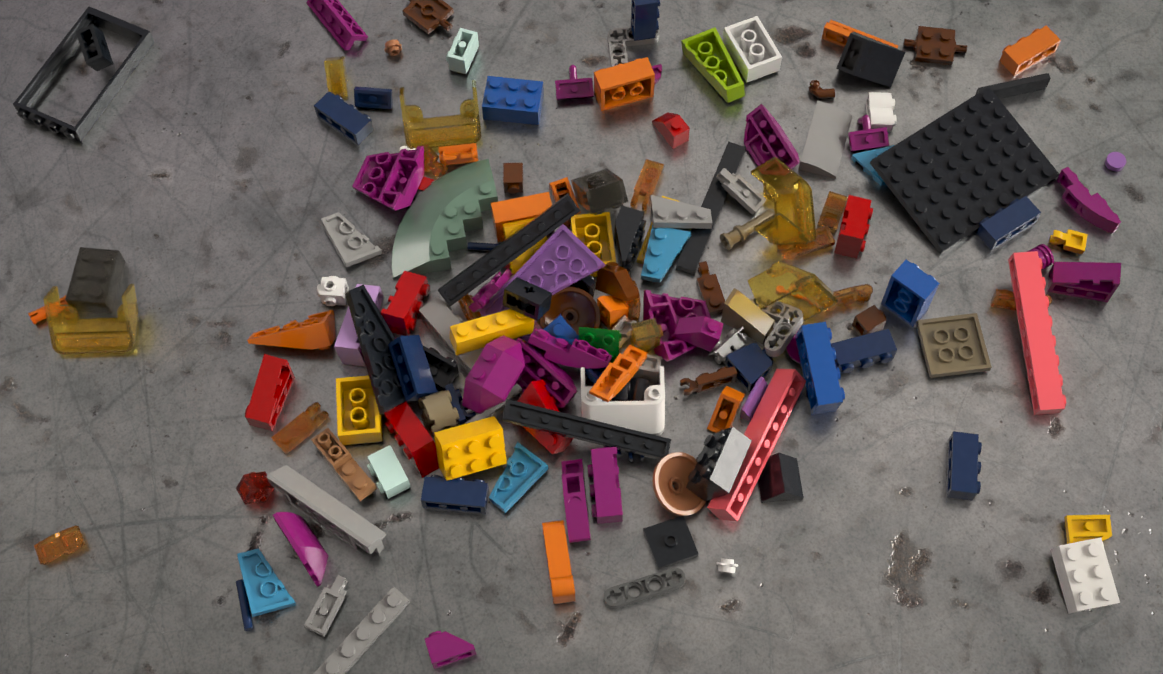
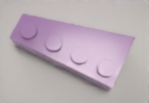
[334,284,384,367]

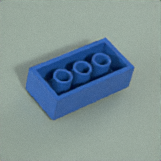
[795,322,845,415]

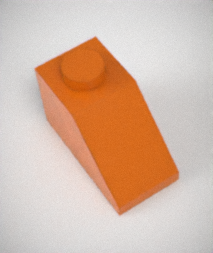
[597,295,629,330]
[707,386,745,433]

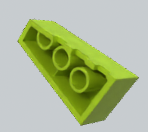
[681,27,745,103]

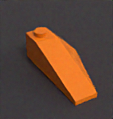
[247,310,336,350]

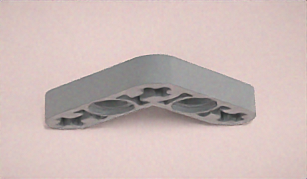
[607,27,660,67]
[750,295,803,357]

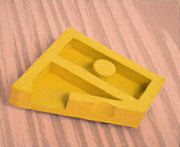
[1064,515,1112,544]

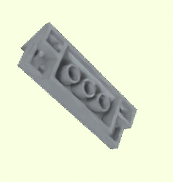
[266,465,387,554]

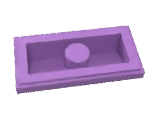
[740,377,768,422]

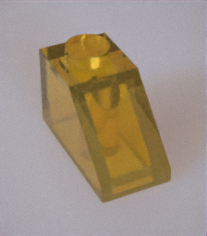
[324,56,348,97]
[630,318,663,353]

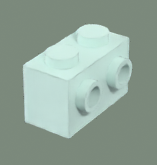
[446,28,479,74]
[367,445,411,499]

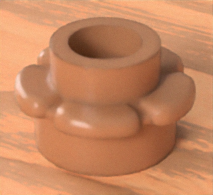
[384,39,402,56]

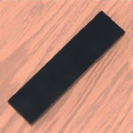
[975,73,1051,99]

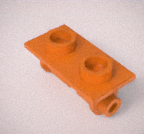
[438,143,478,166]

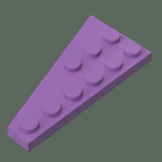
[480,224,606,316]

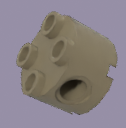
[418,390,459,437]

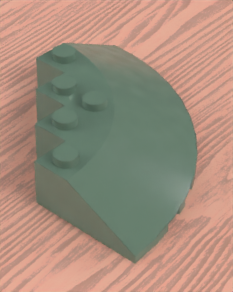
[392,159,498,280]

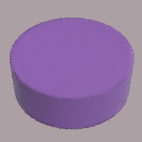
[1105,152,1126,172]

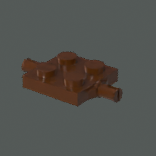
[402,0,454,35]
[903,26,967,65]

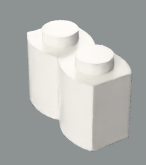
[866,92,896,132]

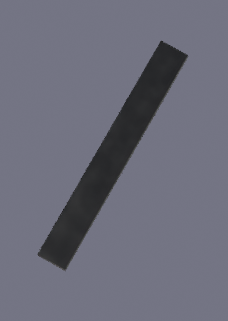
[676,141,746,275]
[438,194,580,306]
[502,399,671,459]

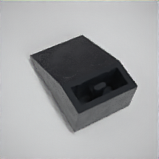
[836,32,906,87]
[614,205,646,274]

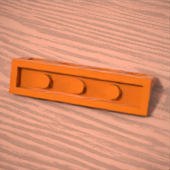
[822,20,899,49]

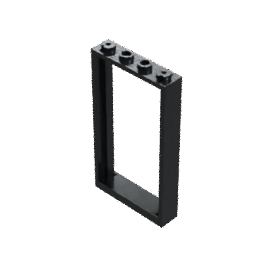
[13,6,155,142]

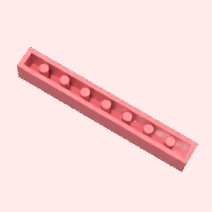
[1008,251,1066,415]
[707,369,806,521]

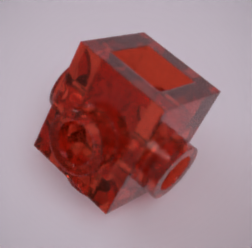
[236,471,274,505]

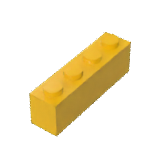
[449,309,535,356]

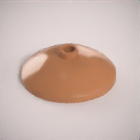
[653,452,706,516]

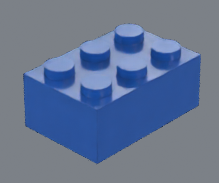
[482,76,544,125]
[881,260,940,327]

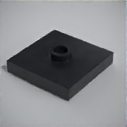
[643,516,699,570]

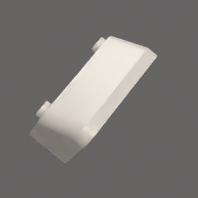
[581,366,665,436]

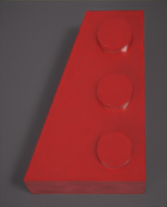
[834,195,874,259]
[381,271,430,336]
[245,354,295,432]
[518,379,574,455]
[384,401,439,478]

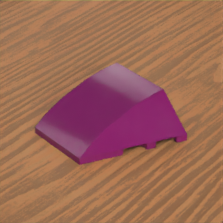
[352,146,424,211]
[643,290,711,361]
[273,512,328,587]

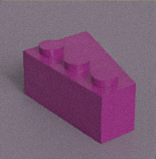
[1047,262,1121,303]
[587,447,623,524]

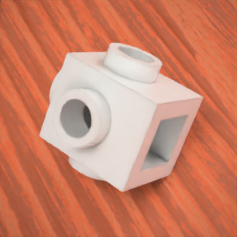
[317,276,349,306]

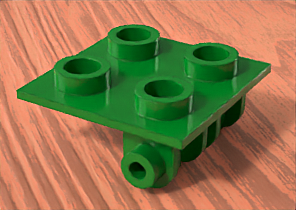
[579,327,622,365]

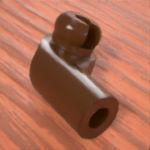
[809,80,835,99]

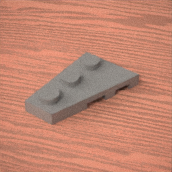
[650,195,712,229]
[321,212,382,267]

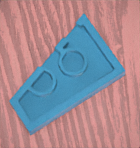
[641,225,691,283]
[489,442,549,513]
[237,548,296,617]

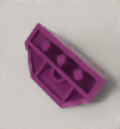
[744,104,800,175]
[462,335,525,414]
[514,338,578,408]

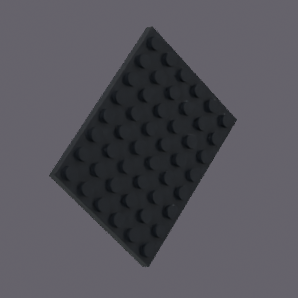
[870,87,1059,254]

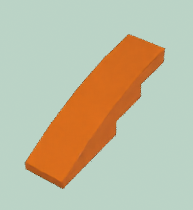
[589,344,648,402]

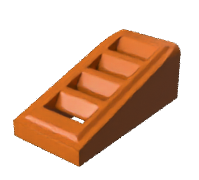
[549,177,581,215]

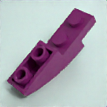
[1057,167,1121,233]
[528,328,612,369]
[561,459,591,543]

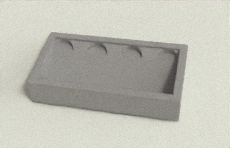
[798,100,852,179]

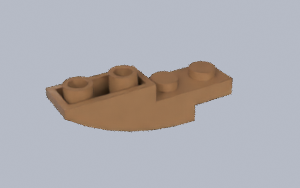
[311,428,377,501]

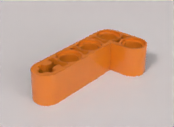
[542,520,575,604]

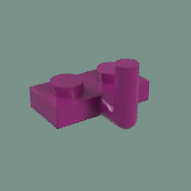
[555,65,594,100]
[848,115,889,152]

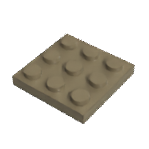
[916,313,992,378]

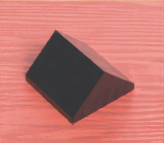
[758,453,804,503]

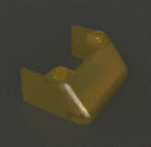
[400,80,481,149]
[751,156,816,245]
[747,262,838,324]
[43,284,138,354]

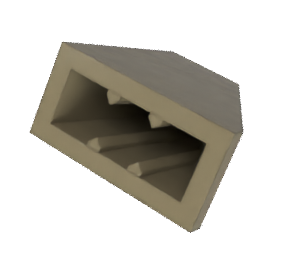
[721,288,775,344]

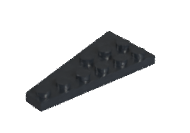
[345,284,406,415]

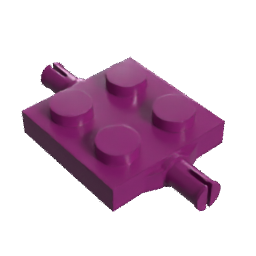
[469,269,513,313]

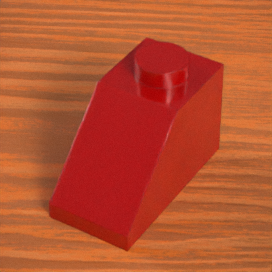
[652,112,690,149]

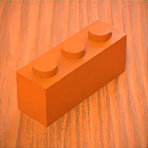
[1000,25,1061,76]

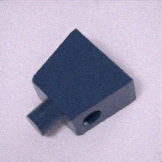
[725,343,773,392]

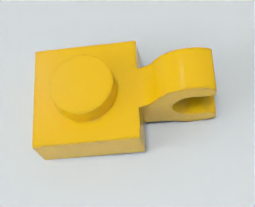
[1049,229,1088,254]

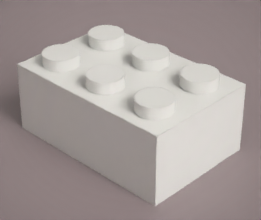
[723,16,782,83]
[1050,537,1120,614]

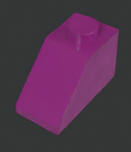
[673,316,724,352]
[424,631,476,669]

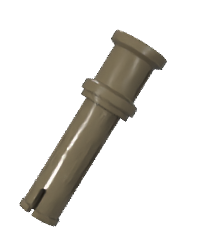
[720,209,775,250]

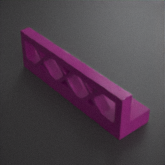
[306,0,368,50]

